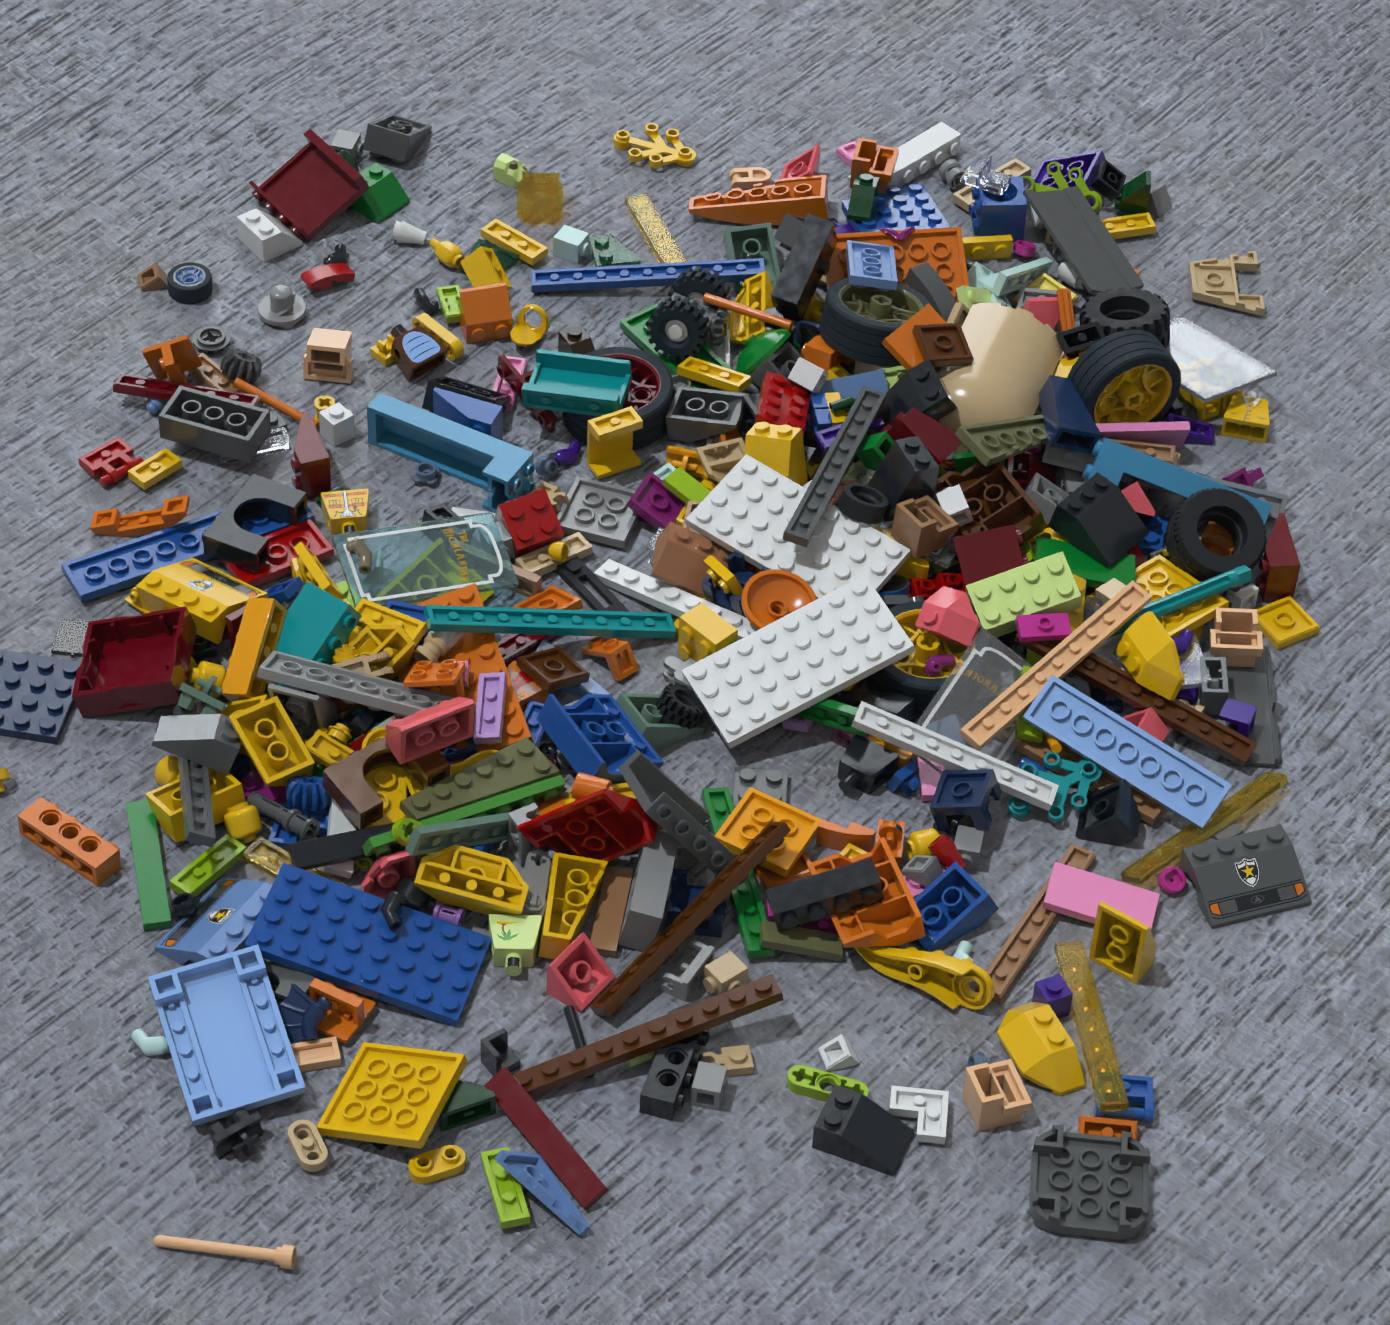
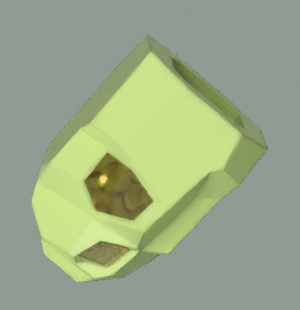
[493,153,532,188]

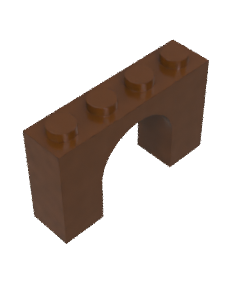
[323,736,450,829]

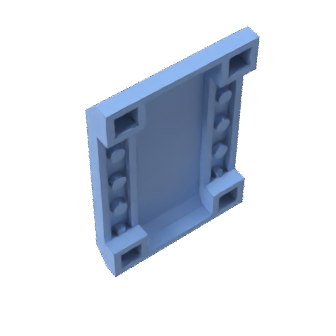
[148,944,306,1126]

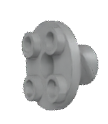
[258,284,306,329]

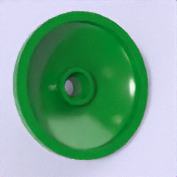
[734,328,791,375]

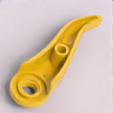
[854,946,995,1010]

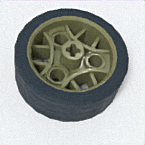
[819,278,934,366]

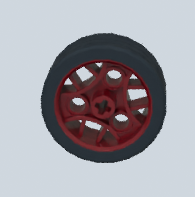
[562,347,673,450]

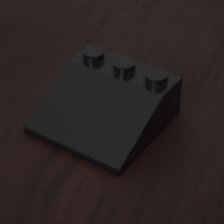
[1048,472,1149,569]

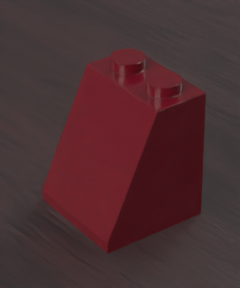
[879,408,962,466]
[953,524,1029,587]

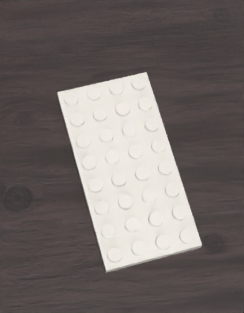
[686,454,911,599]
[682,574,915,749]

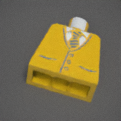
[1220,391,1270,443]

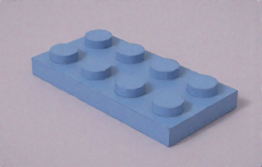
[846,240,898,292]

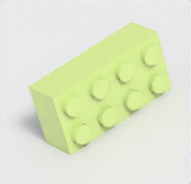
[966,551,1082,641]

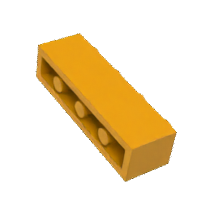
[221,598,288,702]

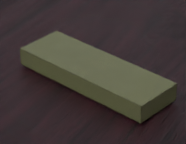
[759,920,843,961]

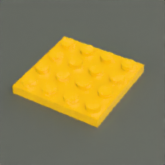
[1084,554,1229,638]
[316,1042,468,1149]

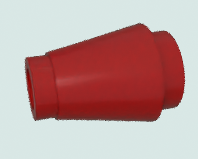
[928,834,967,869]

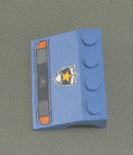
[154,877,272,965]

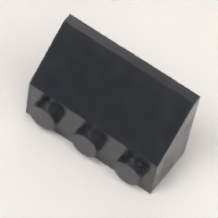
[422,376,511,413]

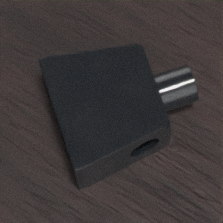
[838,734,899,794]

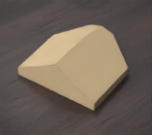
[696,437,745,483]

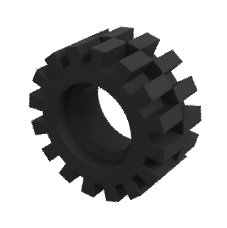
[656,683,706,729]

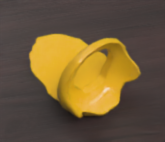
[510,304,551,347]

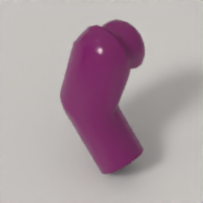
[924,655,956,677]

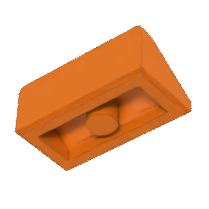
[1078,1115,1138,1140]

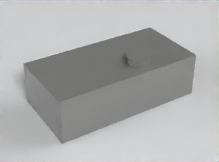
[618,830,678,951]

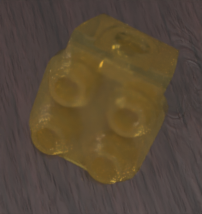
[517,171,563,223]

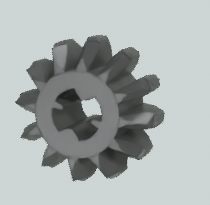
[220,348,263,384]

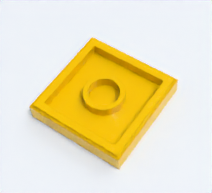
[1257,596,1320,650]

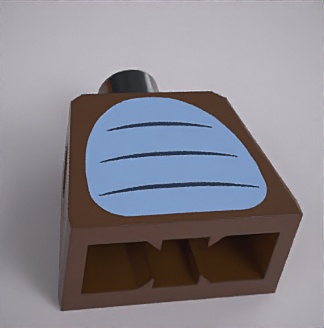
[390,324,448,382]

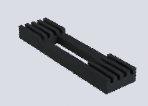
[557,557,630,612]

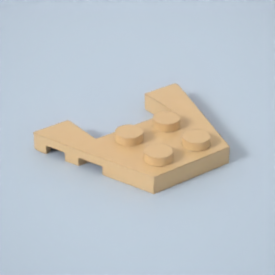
[1188,251,1265,316]

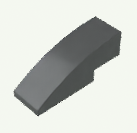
[905,262,956,322]

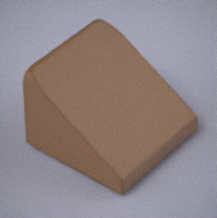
[137,263,168,292]

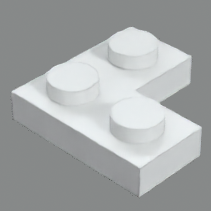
[889,1085,949,1144]

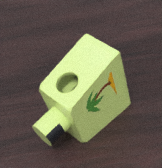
[489,914,542,976]

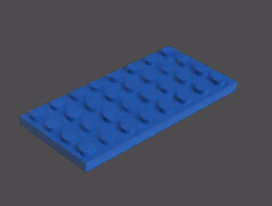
[243,863,491,1027]

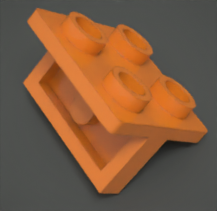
[142,335,202,384]
[403,659,466,698]
[309,978,376,1044]

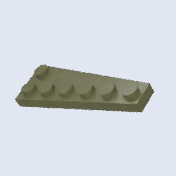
[955,414,1048,466]
[399,737,559,822]

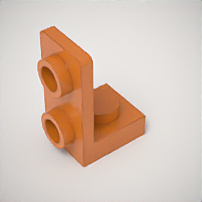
[581,636,639,681]

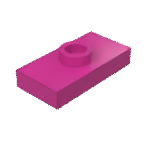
[1015,613,1072,642]

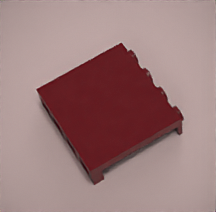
[249,129,370,243]

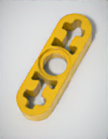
[411,313,465,361]

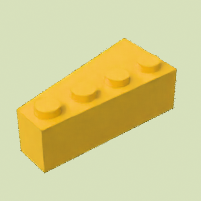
[538,852,608,959]

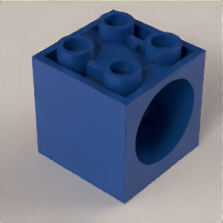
[970,176,1028,241]

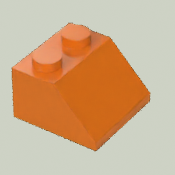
[459,282,513,344]

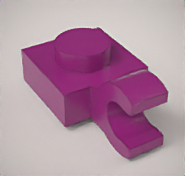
[1222,467,1264,487]

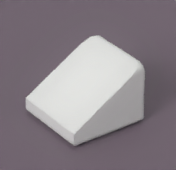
[818,1034,859,1072]

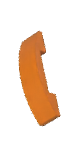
[90,495,190,537]

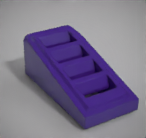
[1164,413,1214,445]

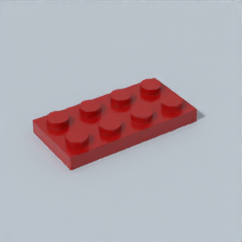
[755,371,810,436]
[221,519,334,587]

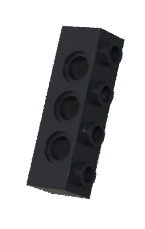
[639,1009,710,1121]

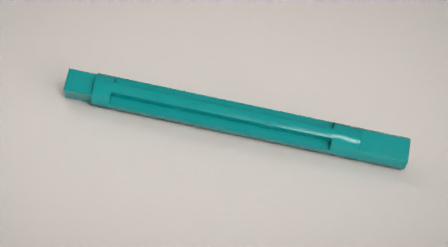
[1108,565,1252,639]

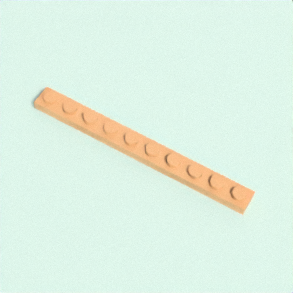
[959,580,1152,751]

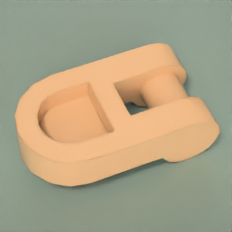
[729,167,771,191]

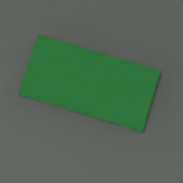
[1034,536,1136,588]

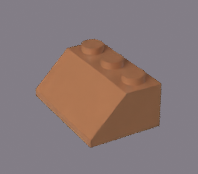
[651,522,732,598]

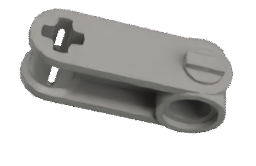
[516,850,551,918]

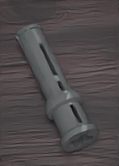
[247,791,320,841]

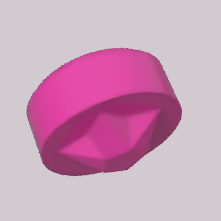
[1012,240,1037,258]
[1157,866,1186,895]

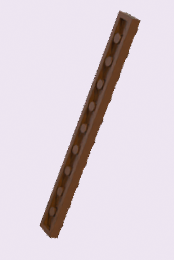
[1014,633,1257,767]
[589,822,791,1016]
[513,974,784,1098]

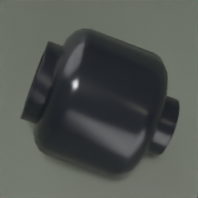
[396,876,432,913]

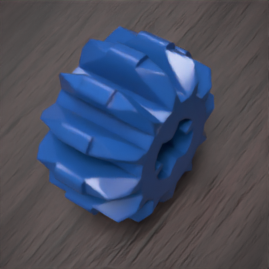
[286,775,332,812]

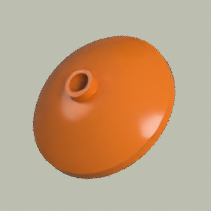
[741,569,817,630]

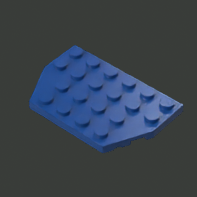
[842,184,950,233]

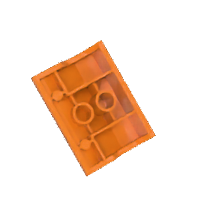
[807,837,926,948]

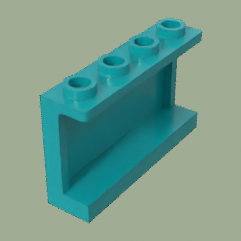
[521,349,632,417]
[276,581,362,694]

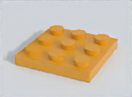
[715,787,822,877]

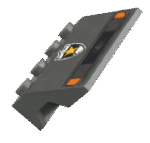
[1179,825,1312,929]

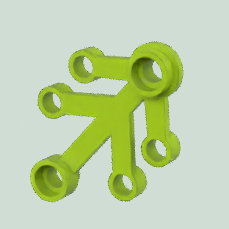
[1022,162,1102,212]

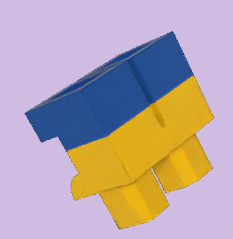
[808,392,848,433]

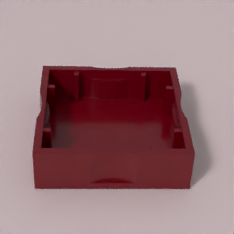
[72,606,197,718]

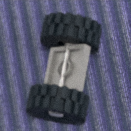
[646,266,731,360]

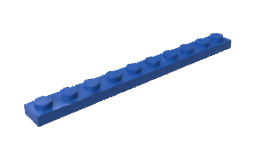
[531,258,765,293]

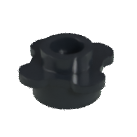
[170,893,200,918]

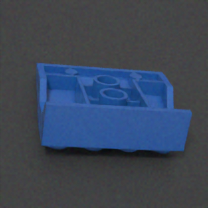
[536,694,664,784]

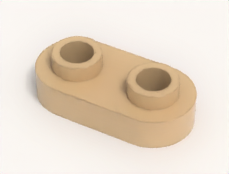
[288,1120,328,1172]

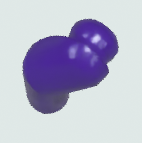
[554,440,582,465]
[1172,629,1194,655]

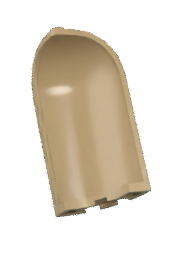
[939,302,1063,454]

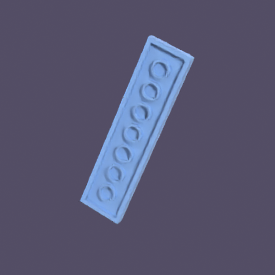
[1023,675,1232,831]

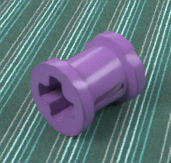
[433,901,466,927]

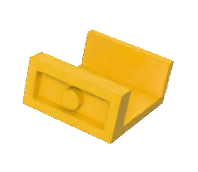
[587,406,643,479]

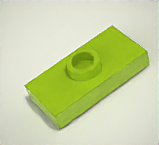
[436,285,460,324]

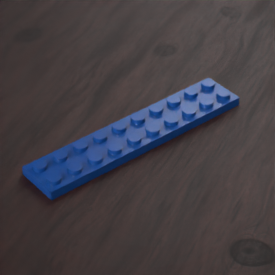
[61,485,315,603]

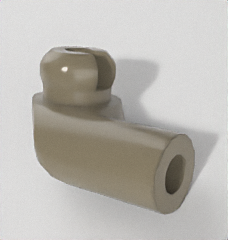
[346,538,372,574]

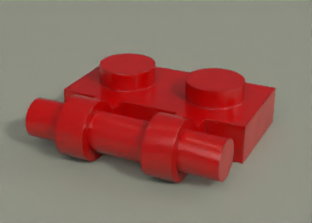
[78,436,144,487]

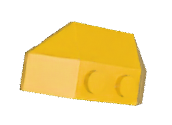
[729,271,774,344]
[1115,611,1184,701]
[326,625,416,717]
[414,844,529,915]
[996,1002,1085,1096]

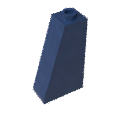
[1039,375,1101,453]

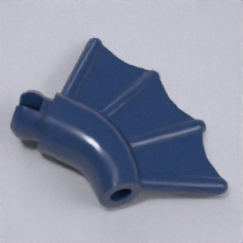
[279,984,332,1044]

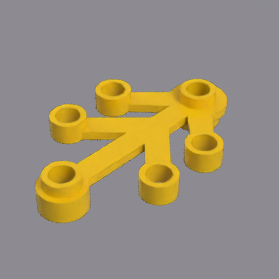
[614,123,696,168]

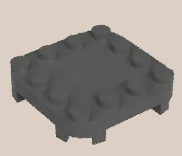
[1029,1124,1151,1240]

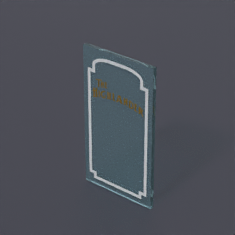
[332,512,519,607]

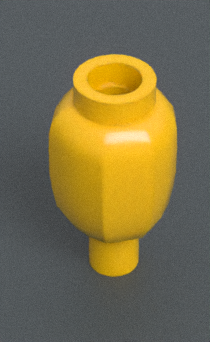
[429,238,465,268]

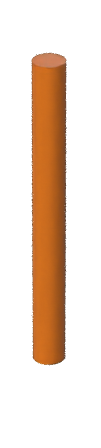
[703,293,793,330]
[233,378,320,429]

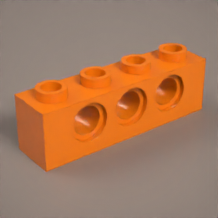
[17,797,121,887]

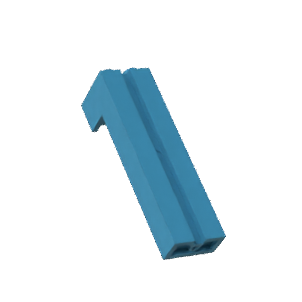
[367,392,535,513]
[1082,438,1273,525]

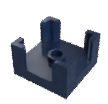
[701,551,770,617]
[930,769,1002,831]
[667,869,727,938]

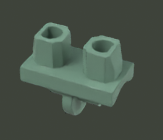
[178,675,229,714]

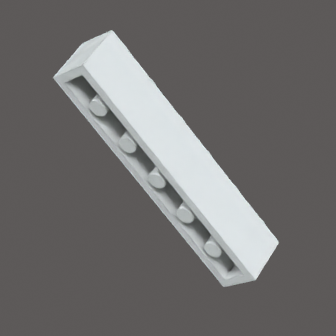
[847,122,961,197]

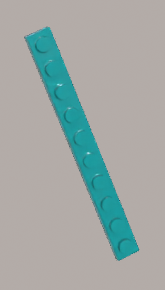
[424,605,676,639]

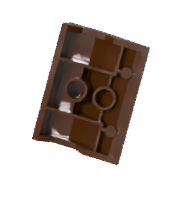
[934,461,1047,542]

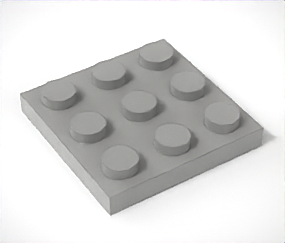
[557,476,639,549]

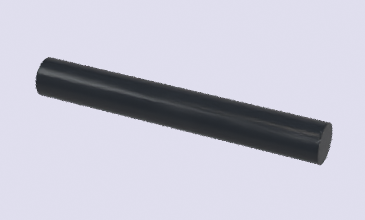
[563,1005,595,1078]

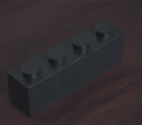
[765,857,884,931]

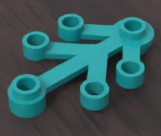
[1008,752,1102,823]

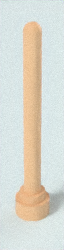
[153,1235,297,1270]

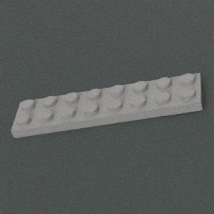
[257,650,477,718]

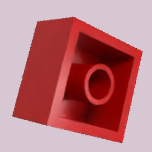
[496,488,564,559]

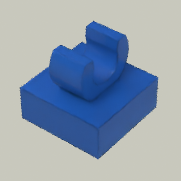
[886,761,921,797]

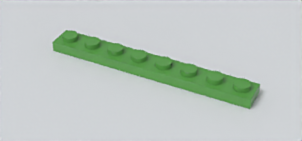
[362,774,565,857]

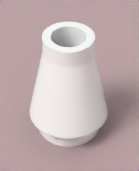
[392,220,427,245]

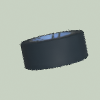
[167,262,213,304]

